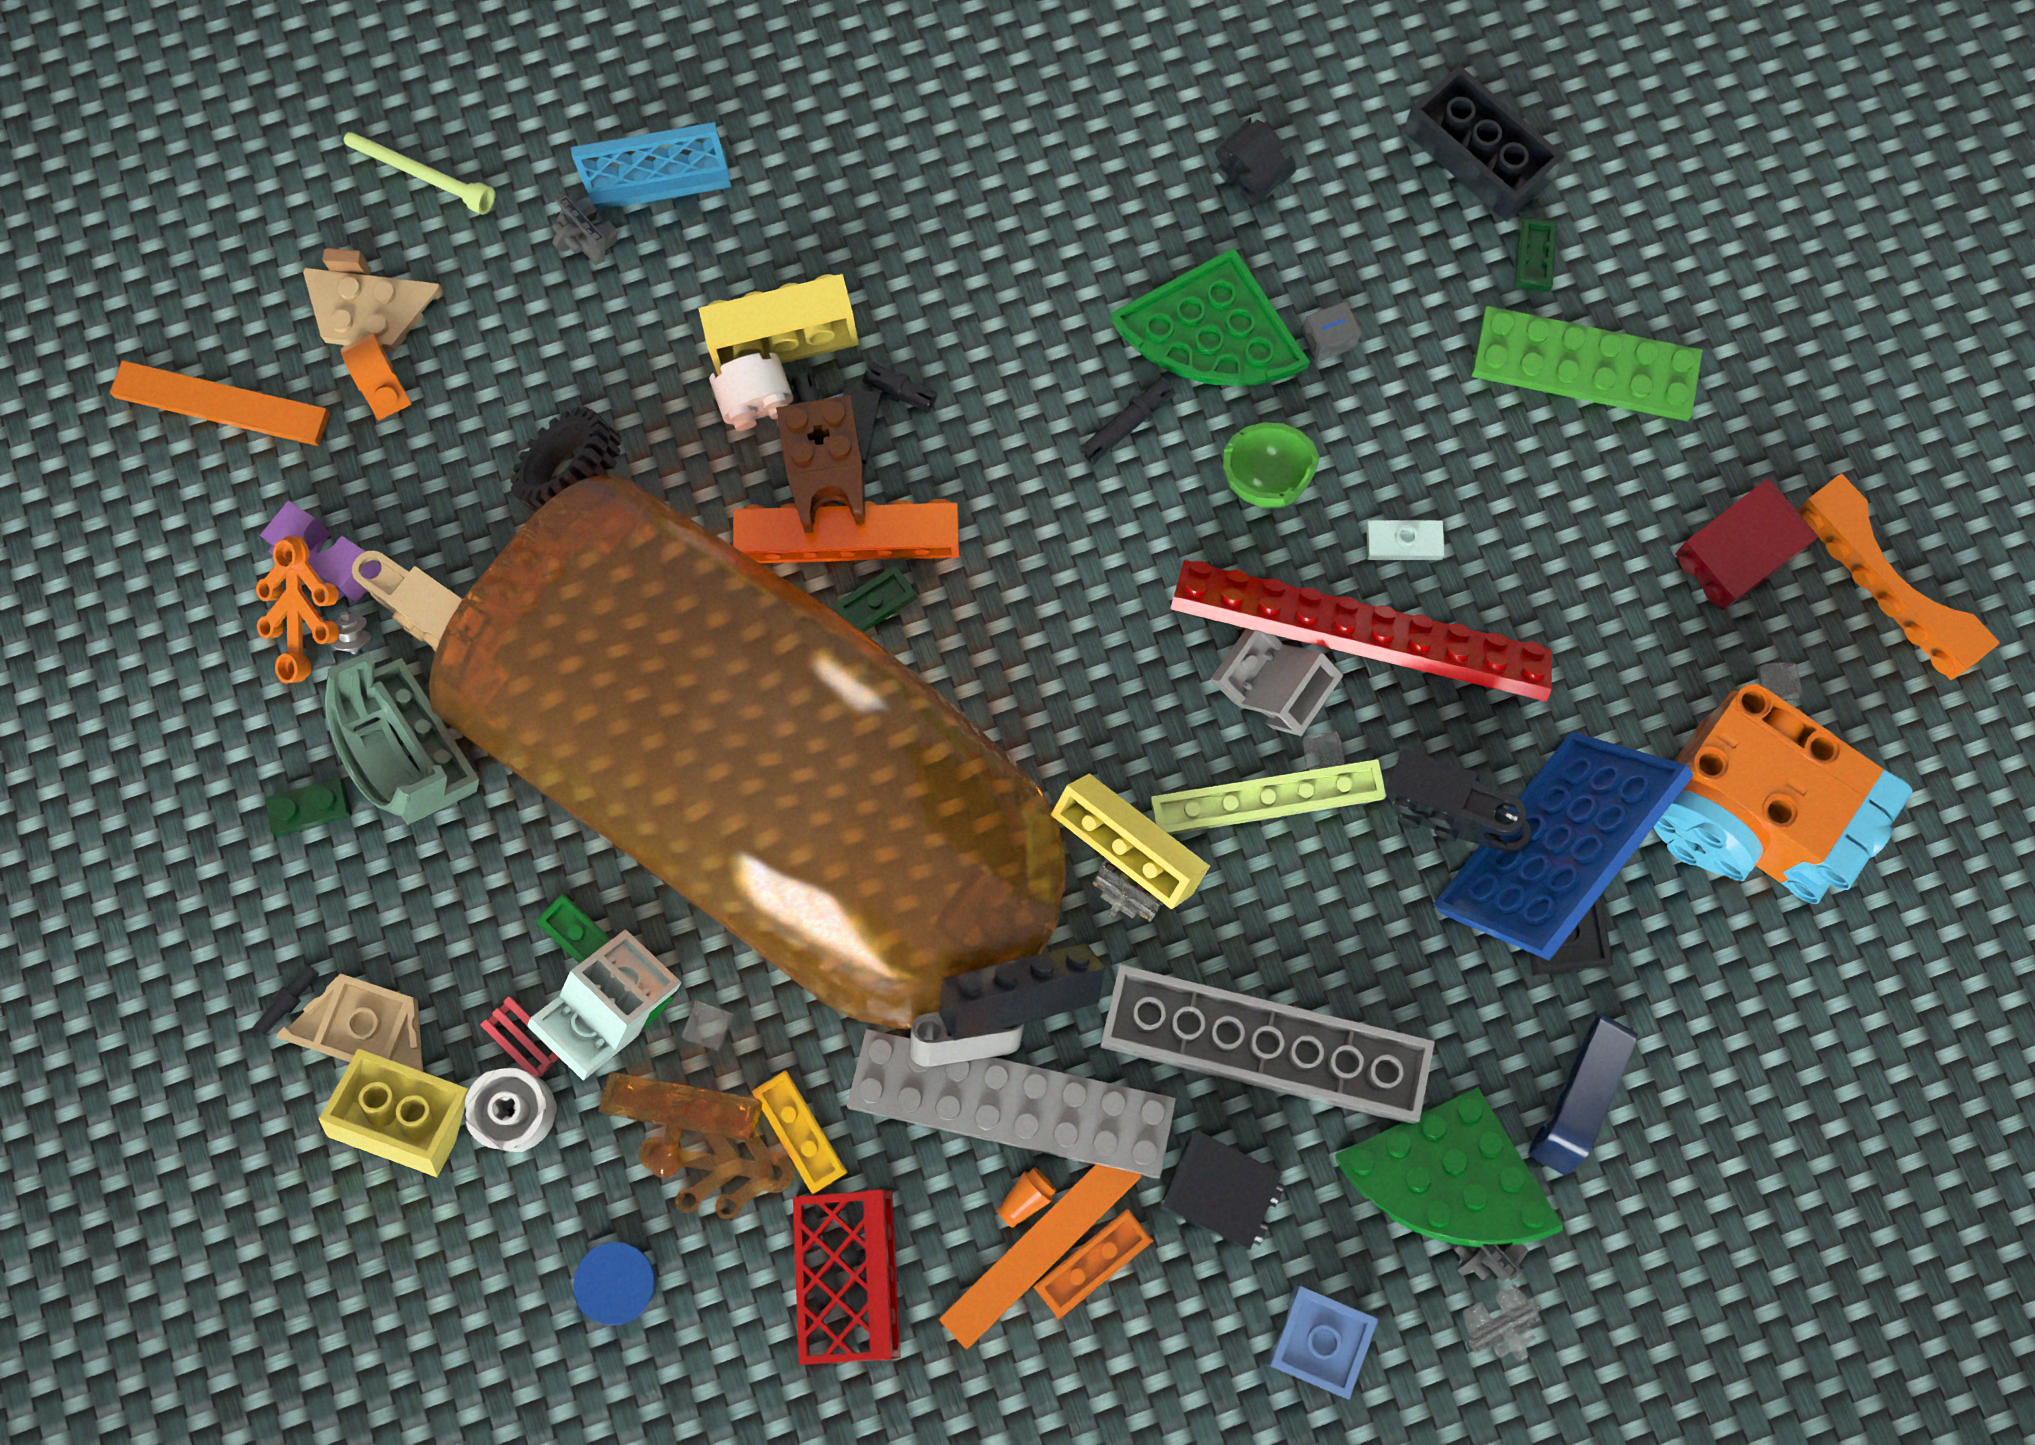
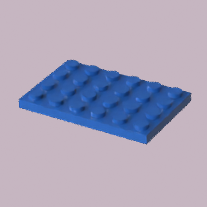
[1433,731,1694,960]

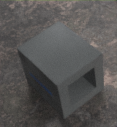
[1302,301,1362,363]

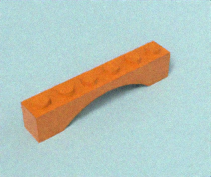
[1797,473,2000,680]

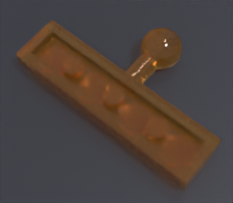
[599,1072,763,1178]

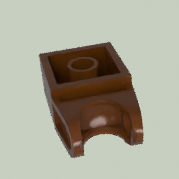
[776,395,865,534]

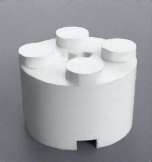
[709,353,793,431]
[465,1068,557,1152]

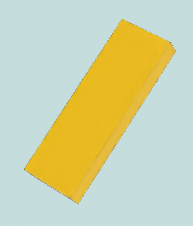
[752,1070,848,1195]

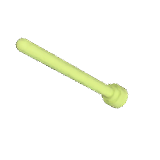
[344,132,495,215]

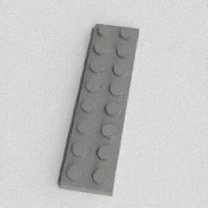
[847,1029,1176,1179]

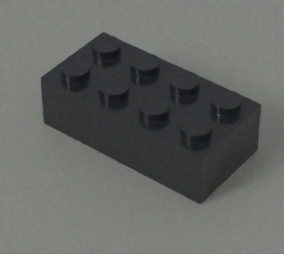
[1403,65,1565,222]

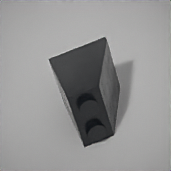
[1158,1130,1285,1250]

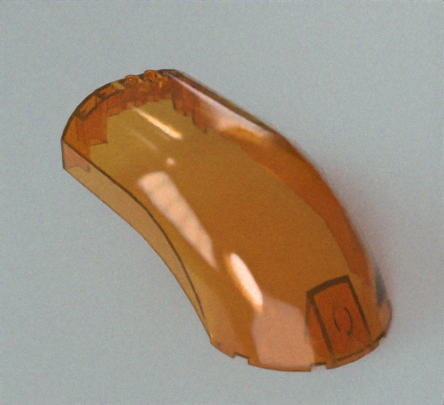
[429,475,1066,1029]

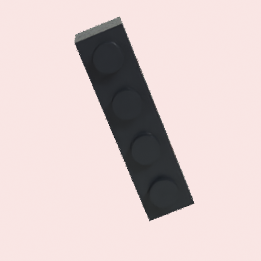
[939,943,1105,1041]

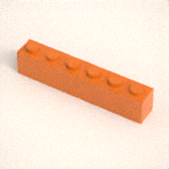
[733,499,960,564]

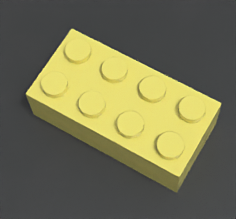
[698,274,859,376]

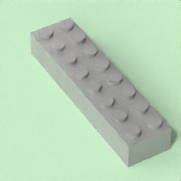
[1100,965,1435,1124]

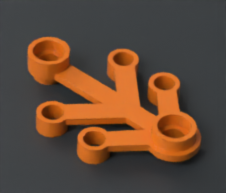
[256,535,339,683]

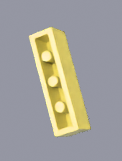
[1051,773,1210,909]

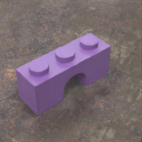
[260,501,381,604]

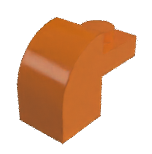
[341,332,412,421]

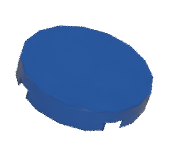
[573,1242,656,1325]

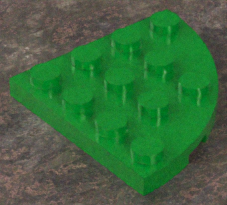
[1110,248,1310,386]
[1335,1087,1563,1247]

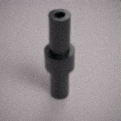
[254,964,320,1036]

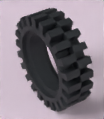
[510,407,621,520]

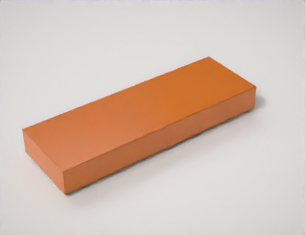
[1033,1208,1153,1319]

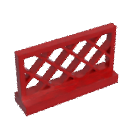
[793,1190,901,1365]

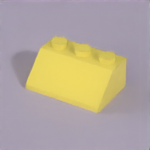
[319,1048,469,1177]

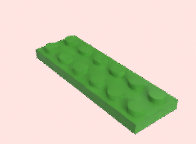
[1471,306,1703,421]

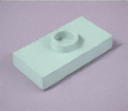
[1366,520,1444,560]

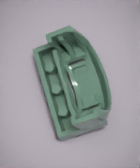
[325,652,479,825]

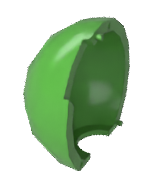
[1223,422,1319,509]

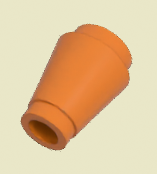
[996,1167,1056,1228]

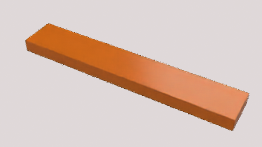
[110,361,330,446]
[939,1164,1142,1350]

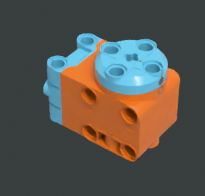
[1654,684,1913,904]

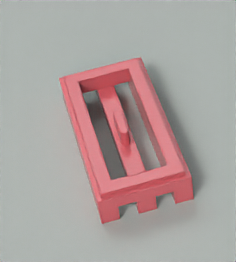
[481,996,559,1078]

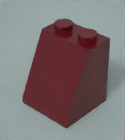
[1675,478,1819,611]

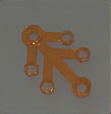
[638,1108,795,1220]

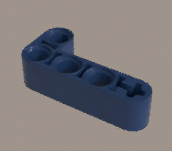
[1528,1013,1638,1176]

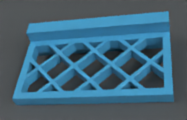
[571,122,731,211]

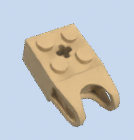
[352,551,494,665]

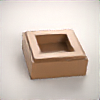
[322,248,371,276]

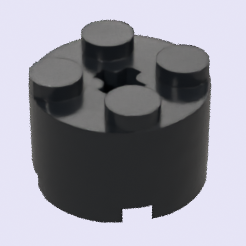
[1215,118,1296,207]

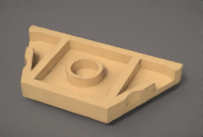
[303,268,443,351]
[276,974,423,1072]

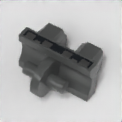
[553,195,617,266]
[1454,1243,1528,1281]

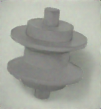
[332,612,371,654]

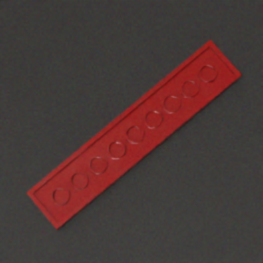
[1171,560,1552,702]

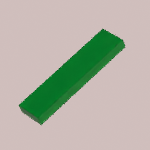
[535,893,674,1028]

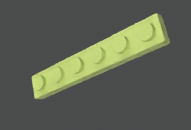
[1150,759,1386,835]

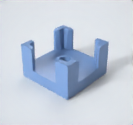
[1265,1286,1378,1400]

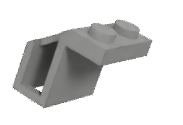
[1211,628,1343,736]

